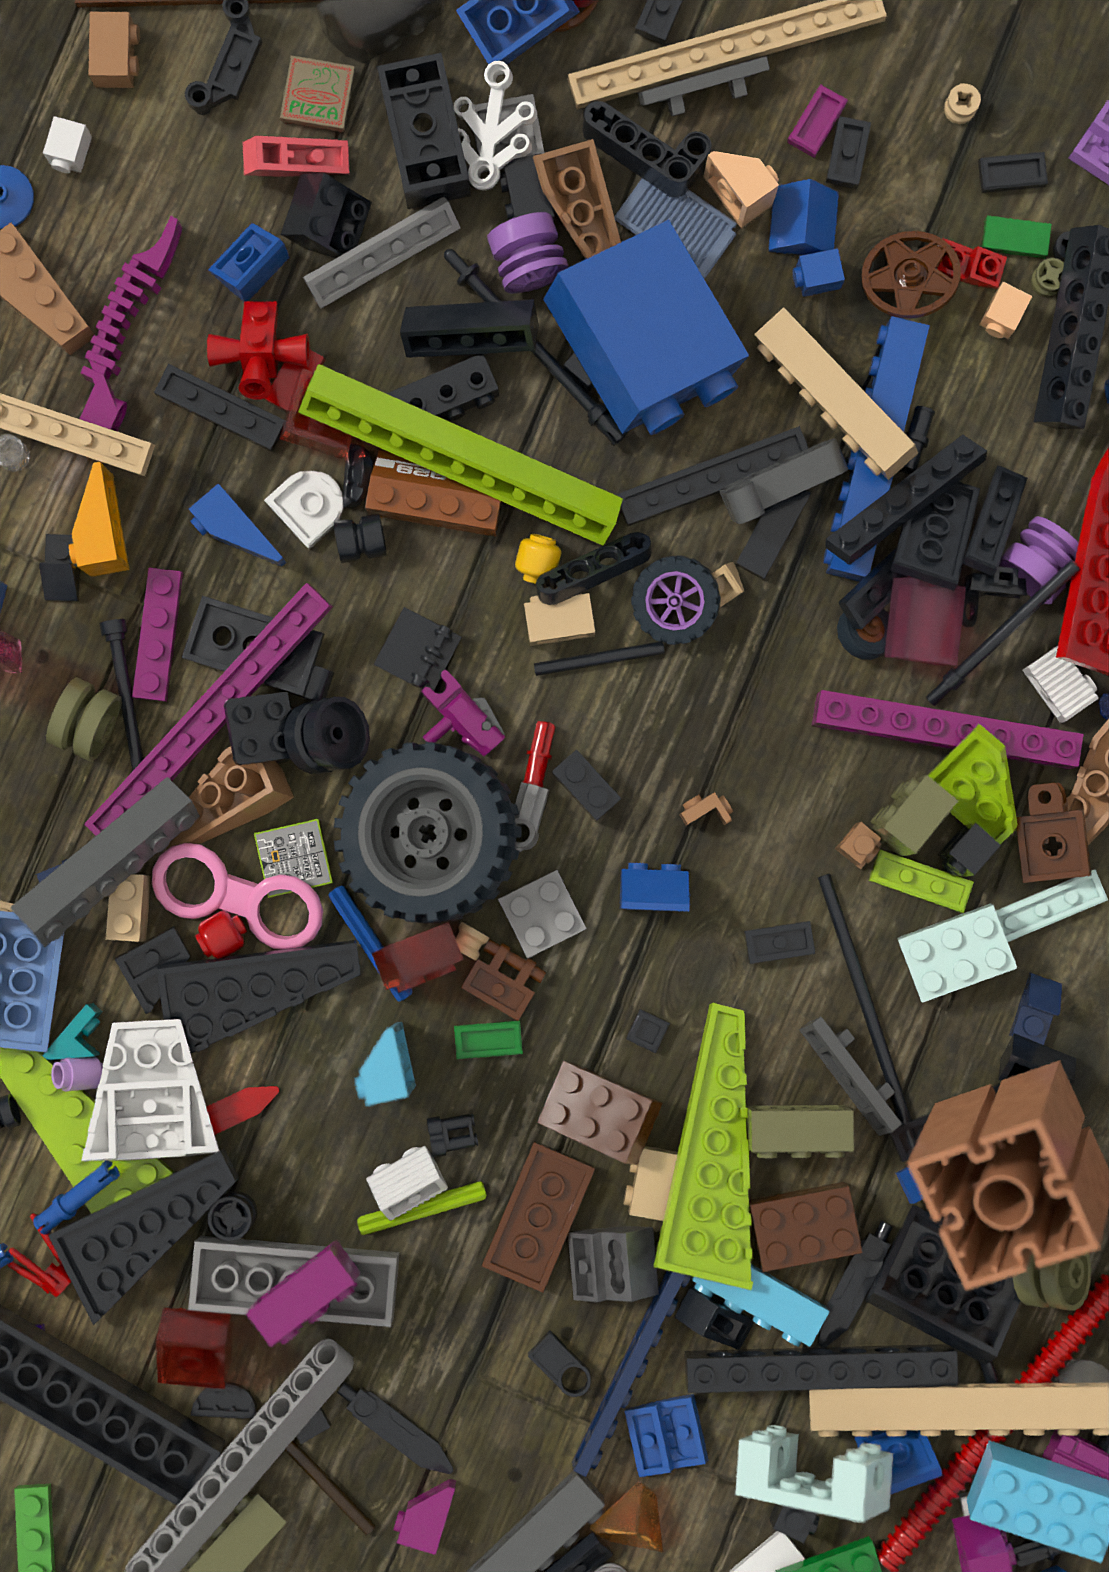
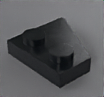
[115,926,190,1014]

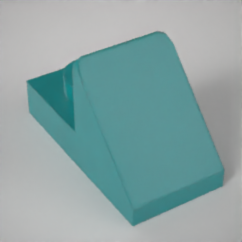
[42,1003,103,1060]

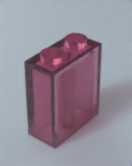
[884,576,966,666]

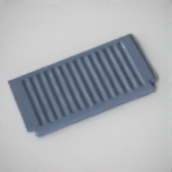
[614,178,737,279]

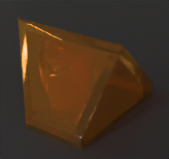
[590,1481,663,1552]

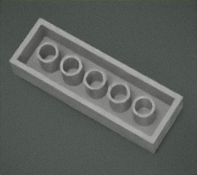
[188,1236,399,1327]

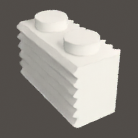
[1022,646,1098,723]
[366,1146,448,1221]

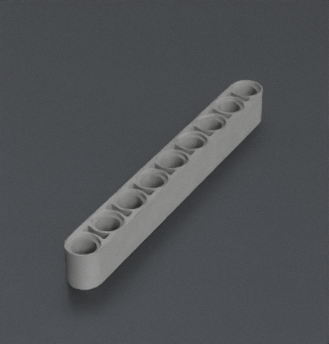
[125,1339,354,1572]

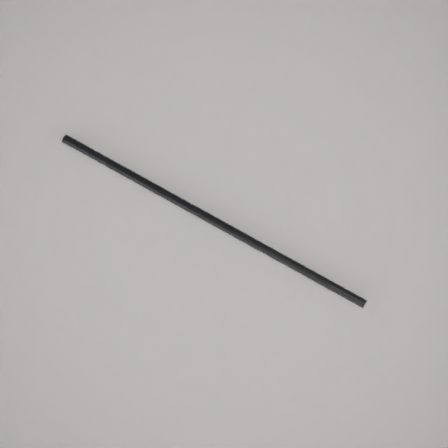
[817,873,999,1383]

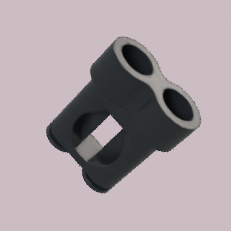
[426,1113,478,1158]

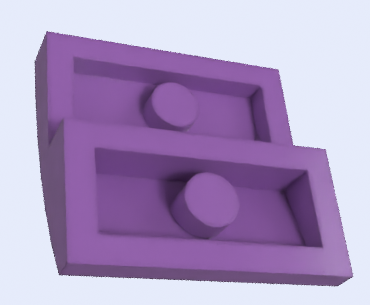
[1069,101,1109,185]

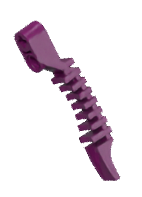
[80,216,183,432]

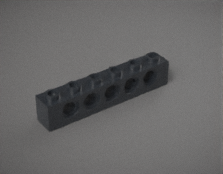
[1033,225,1109,429]

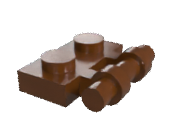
[461,939,546,1021]

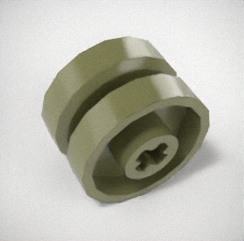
[46,677,122,762]
[1013,1251,1091,1311]

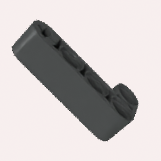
[719,438,848,524]

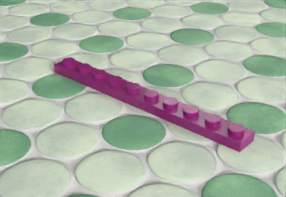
[85,583,333,836]

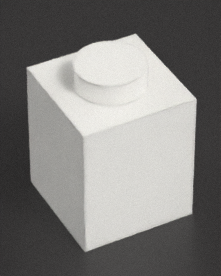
[43,116,92,173]

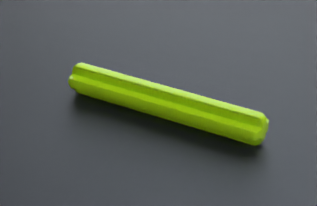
[357,1181,487,1235]

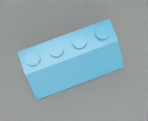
[355,1022,416,1105]

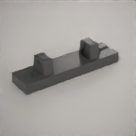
[637,56,770,116]
[799,1017,902,1136]

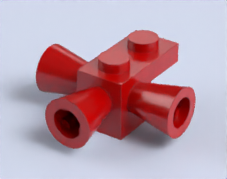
[207,301,310,400]

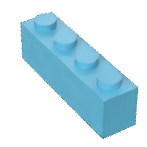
[691,1264,830,1347]

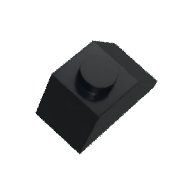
[675,1287,754,1350]

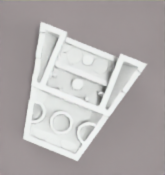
[82,1019,219,1161]

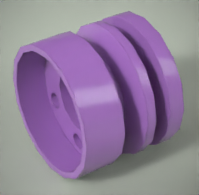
[487,212,569,293]
[999,516,1078,604]

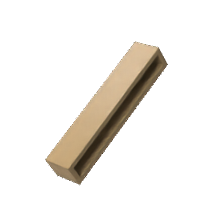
[754,307,918,480]

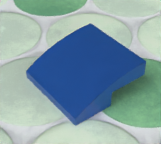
[625,1394,708,1477]

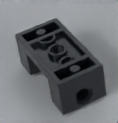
[377,53,471,209]

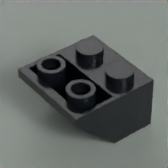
[280,173,372,258]

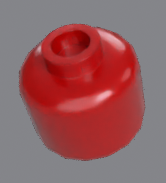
[195,910,247,959]

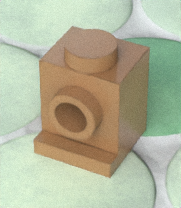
[835,822,882,869]

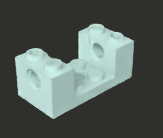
[735,1425,893,1522]

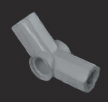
[515,782,549,852]

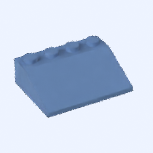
[0,911,64,1052]

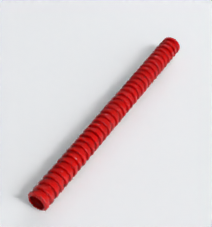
[875,1274,1109,1572]

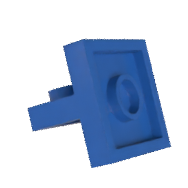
[854,1430,943,1494]

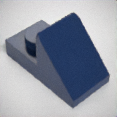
[1009,973,1062,1045]

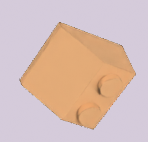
[703,151,779,228]

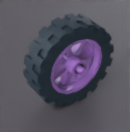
[631,555,721,645]

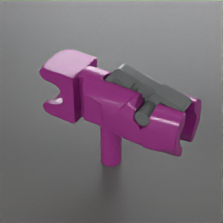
[421,669,505,757]

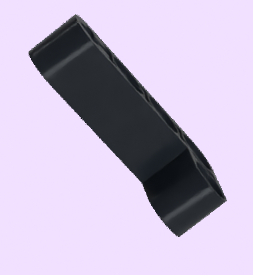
[582,101,712,197]

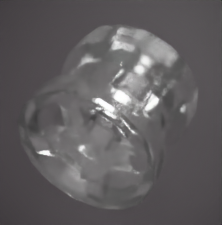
[0,434,30,472]

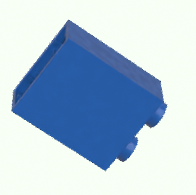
[543,220,749,435]

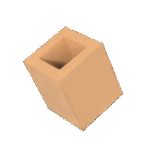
[979,282,1032,339]

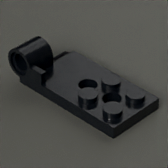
[182,596,334,701]

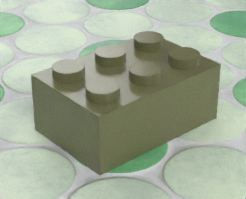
[870,775,958,856]
[746,1105,854,1158]

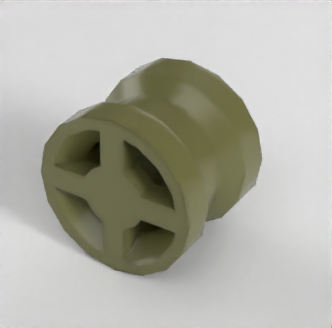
[1031,258,1064,297]

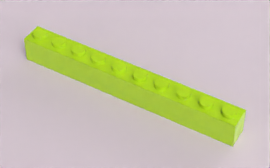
[298,364,623,545]

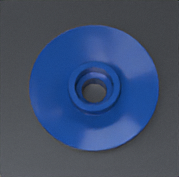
[0,165,34,230]

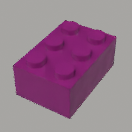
[246,1239,360,1347]

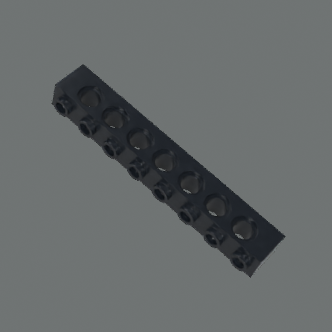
[684,1344,958,1393]

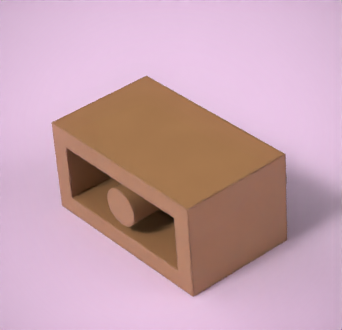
[89,12,140,88]

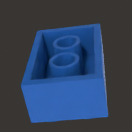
[456,0,579,64]

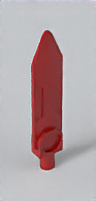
[206,1086,279,1135]

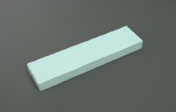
[995,870,1108,942]

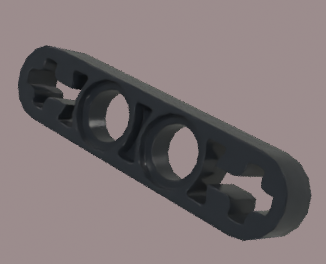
[536,532,652,605]

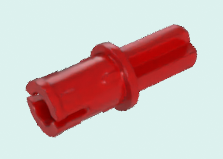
[523,721,555,788]

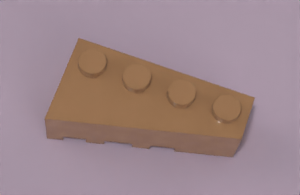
[0,222,95,355]

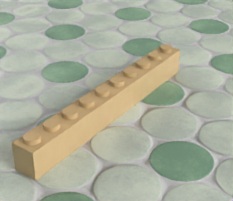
[809,1382,1109,1437]

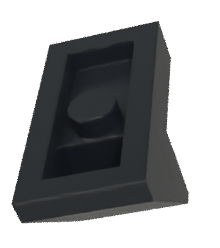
[39,534,80,602]

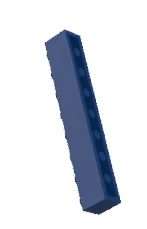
[823,316,930,582]

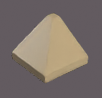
[712,562,744,608]

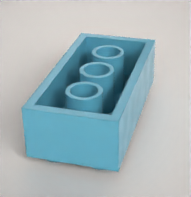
[966,1441,1109,1563]

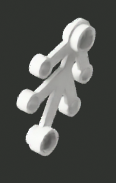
[453,61,537,190]

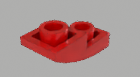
[937,238,1007,289]

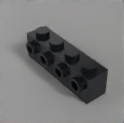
[400,299,539,358]
[387,354,499,422]

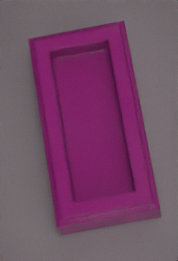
[787,84,848,158]

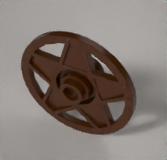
[862,231,961,319]

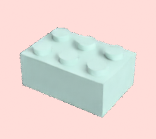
[897,903,1017,1003]

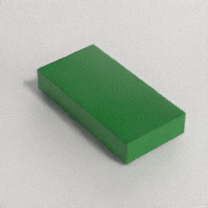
[982,215,1051,259]
[454,1020,523,1059]

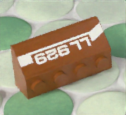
[365,450,502,537]

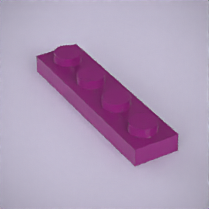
[132,568,183,702]

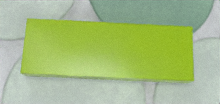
[868,849,974,913]

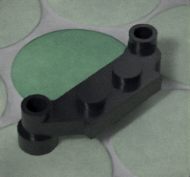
[185,0,262,115]

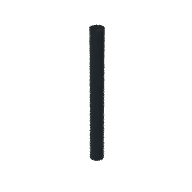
[534,641,665,676]

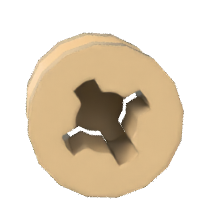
[944,84,981,124]
[448,921,489,961]

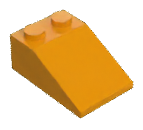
[69,462,129,577]

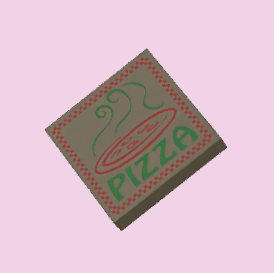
[280,56,356,133]

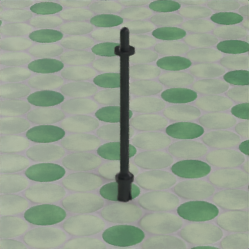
[444,249,629,446]

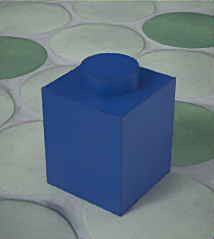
[793,248,845,297]

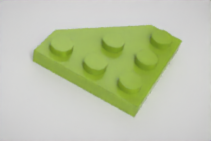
[927,724,1018,844]

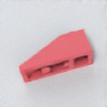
[243,136,349,177]

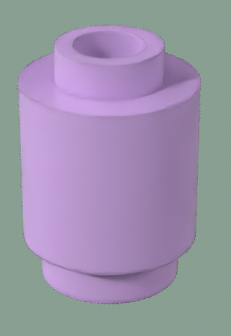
[51,1056,103,1091]

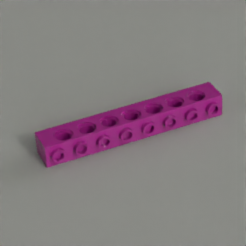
[811,690,1084,769]

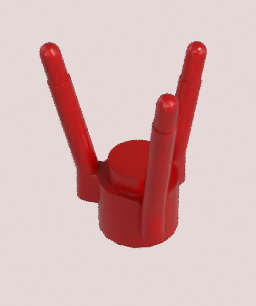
[8,1213,71,1298]

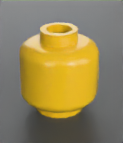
[515,534,561,584]

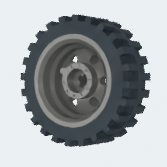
[334,742,521,923]

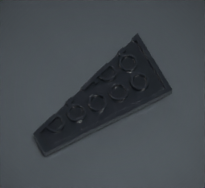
[157,940,361,1054]
[48,1148,239,1325]

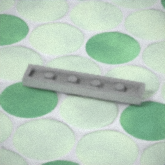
[303,197,460,308]

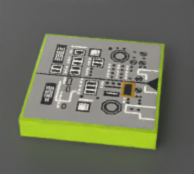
[254,819,333,898]

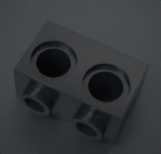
[938,823,1001,877]

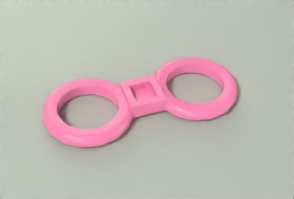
[152,843,323,950]

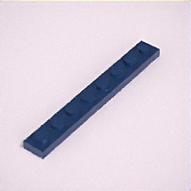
[572,1271,691,1477]

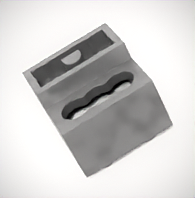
[568,1226,659,1302]

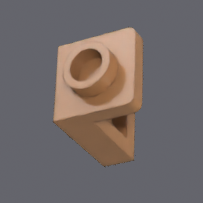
[679,792,733,825]

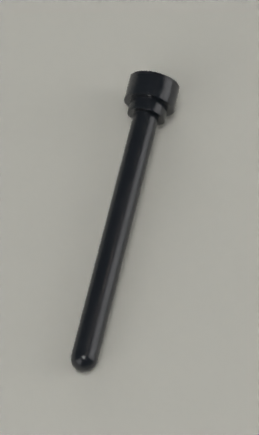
[99,619,144,771]

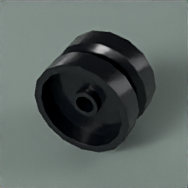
[284,697,370,774]

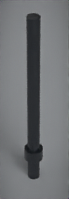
[926,559,1081,706]

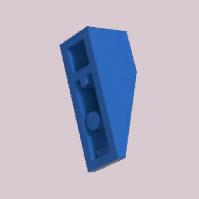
[189,483,286,567]

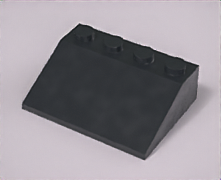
[865,1204,1020,1365]

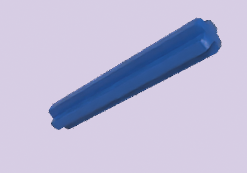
[328,886,412,1002]

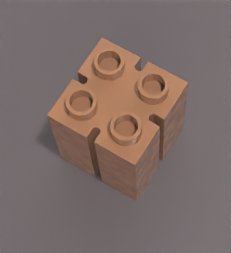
[907,1060,1109,1290]

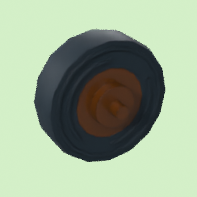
[837,608,896,660]

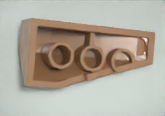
[533,139,621,259]
[1067,719,1109,845]
[166,746,294,849]

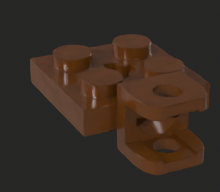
[1016,783,1092,883]

